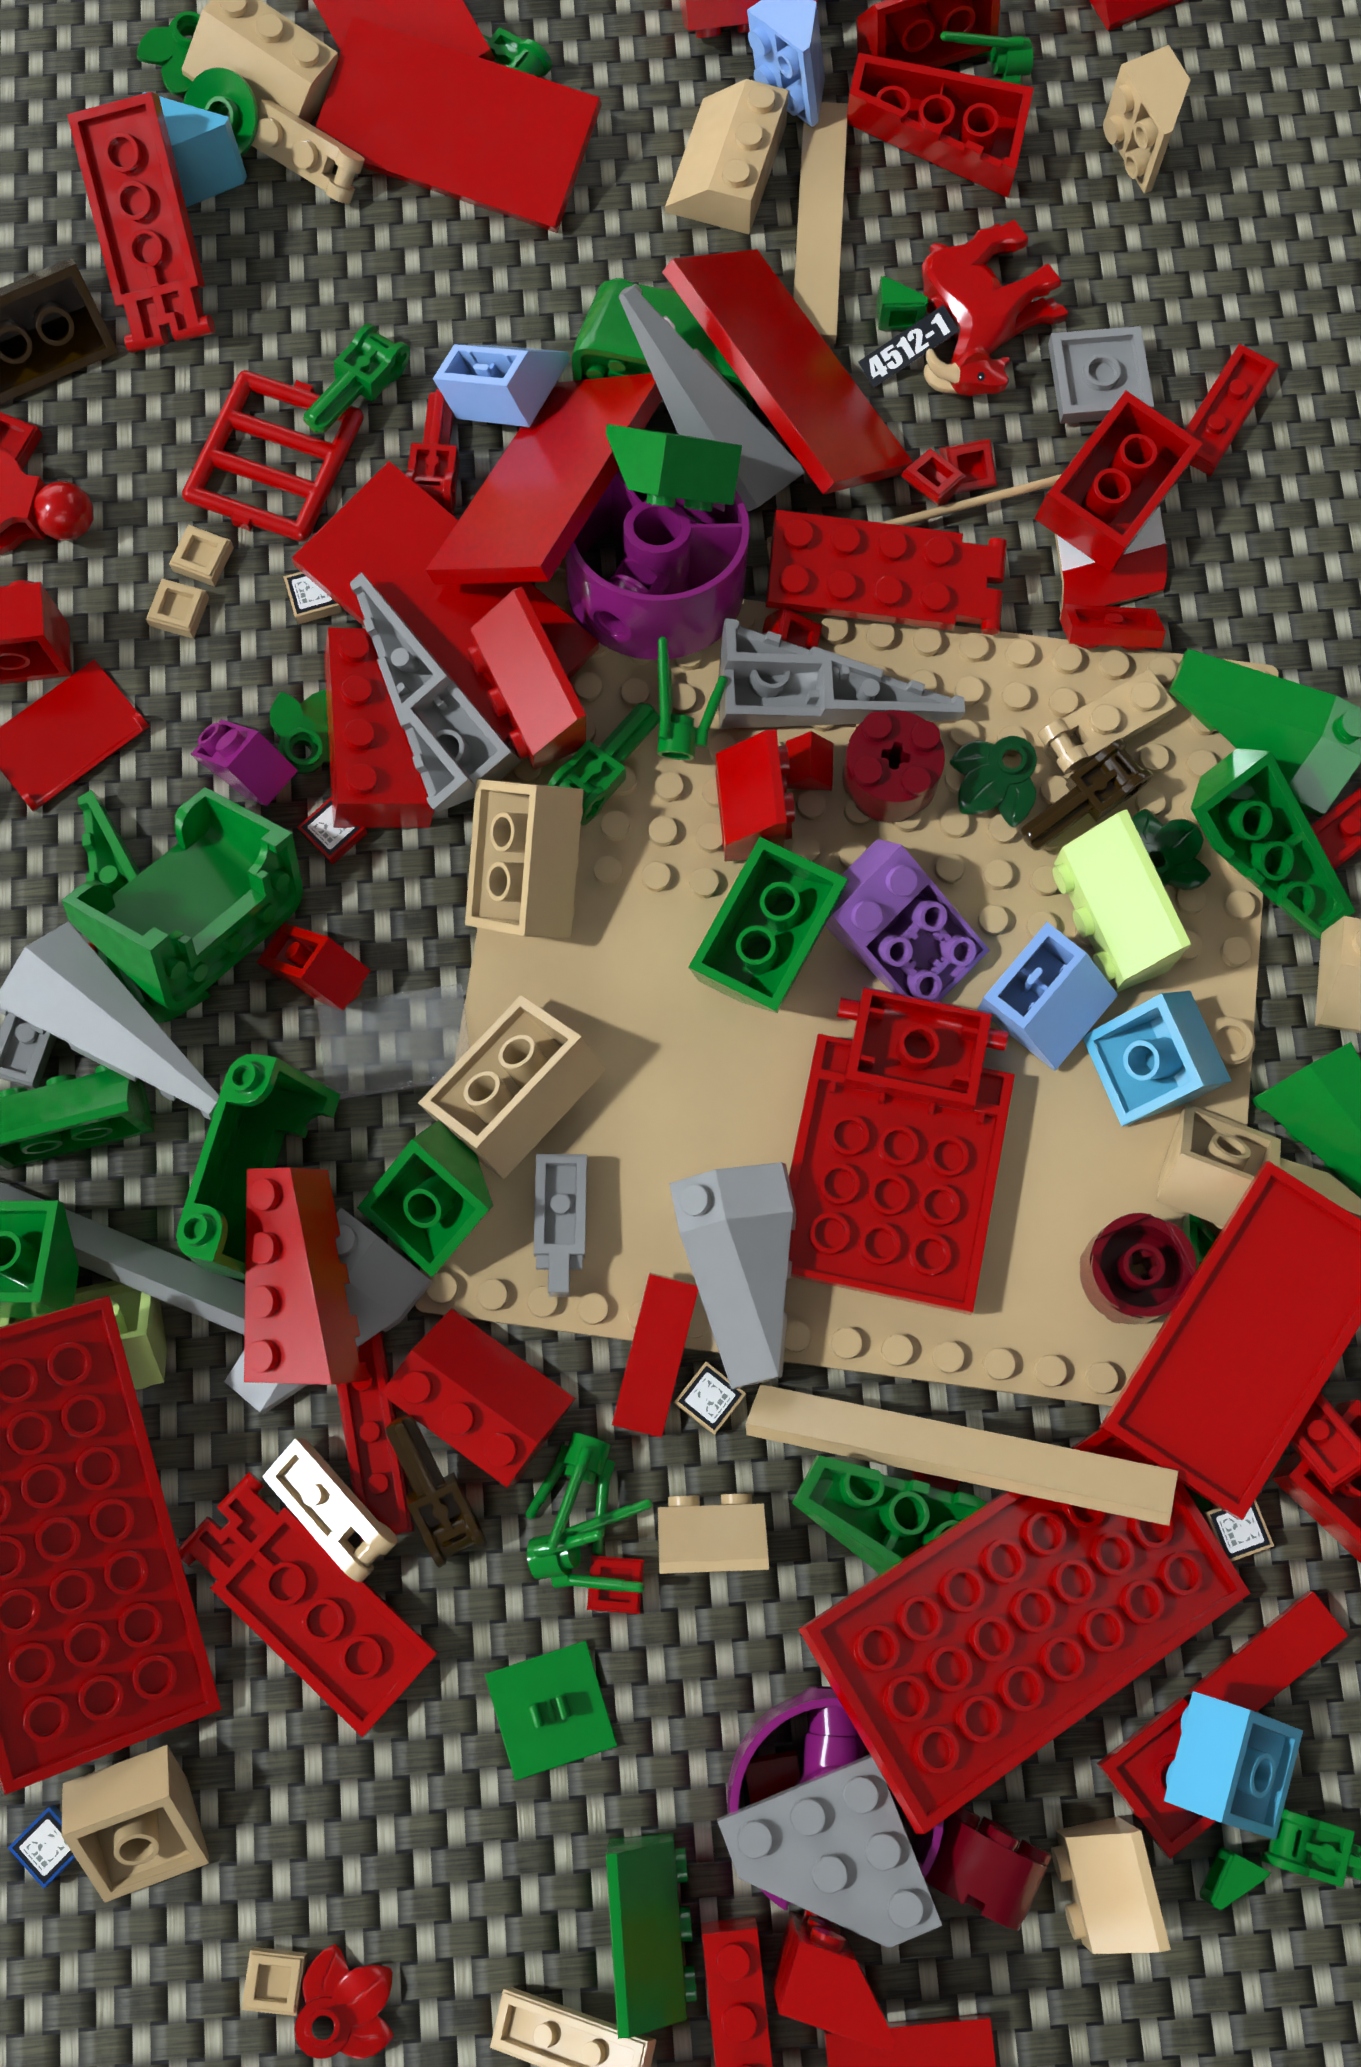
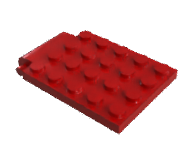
[788,987,1015,1315]

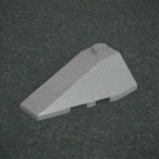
[669,1162,796,1389]
[224,1207,433,1414]

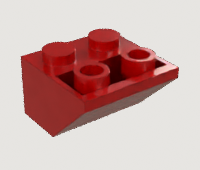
[715,729,795,862]

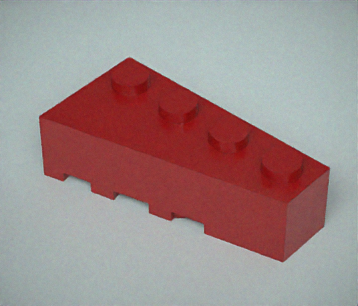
[847,53,1034,198]
[324,627,434,828]
[244,1168,369,1385]

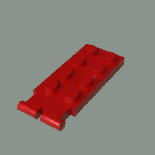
[67,92,215,353]
[765,510,1007,635]
[178,1471,439,1738]

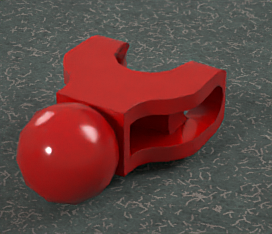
[0,451,94,555]

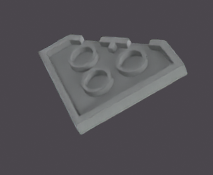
[717,1755,943,1948]

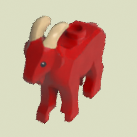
[921,219,1068,396]

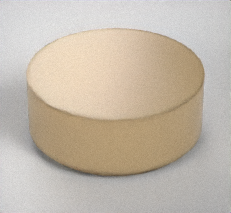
[1208,1017,1255,1069]

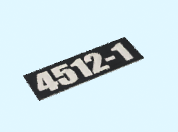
[858,304,959,388]

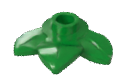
[137,11,200,96]
[270,689,330,774]

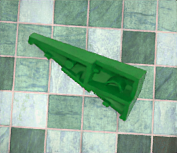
[78,790,211,1023]
[1251,1042,1361,1198]

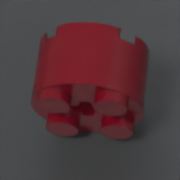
[842,710,945,823]
[1080,1213,1197,1325]
[924,1806,1052,1931]

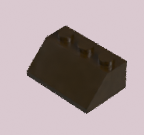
[0,257,118,404]

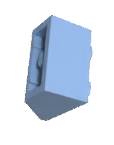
[747,0,825,127]
[433,344,571,427]
[977,922,1118,1071]

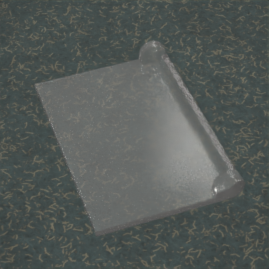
[317,983,470,1100]

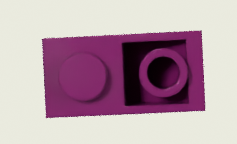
[191,719,298,806]

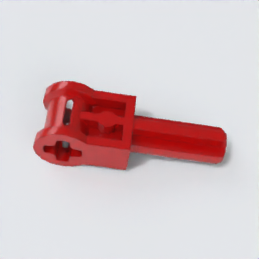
[406,388,460,514]

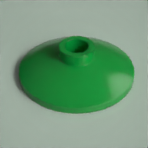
[183,67,259,157]

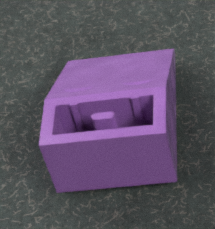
[825,839,990,1002]

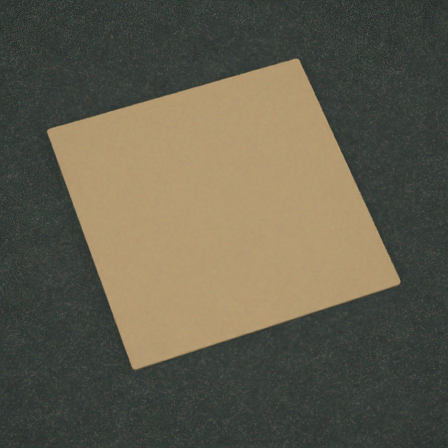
[415,576,1278,1407]

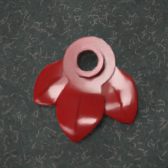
[294,1944,394,2059]

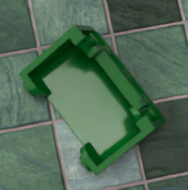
[571,278,758,415]
[62,787,303,1011]
[176,1054,341,1281]

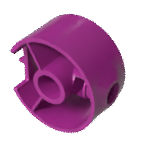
[566,469,750,660]
[727,1686,944,1922]

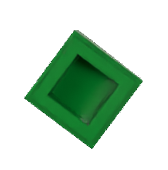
[877,276,928,331]
[1199,1846,1271,1910]

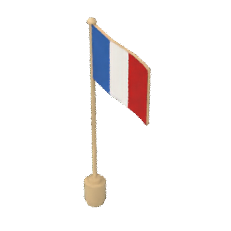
[767,474,1167,620]

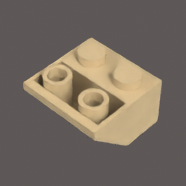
[1103,45,1191,194]

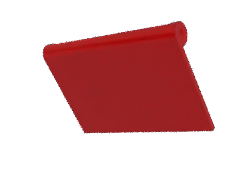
[0,659,150,812]

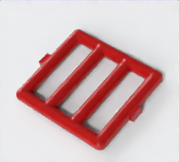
[182,370,364,542]

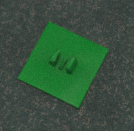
[484,1640,617,1781]

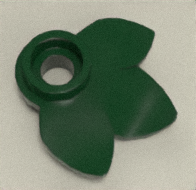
[950,736,1037,827]
[1132,809,1211,891]

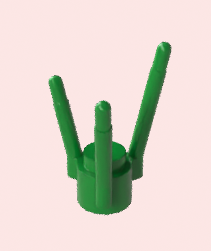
[940,31,1033,84]
[657,636,728,760]
[525,1432,616,1556]
[527,1499,653,1593]

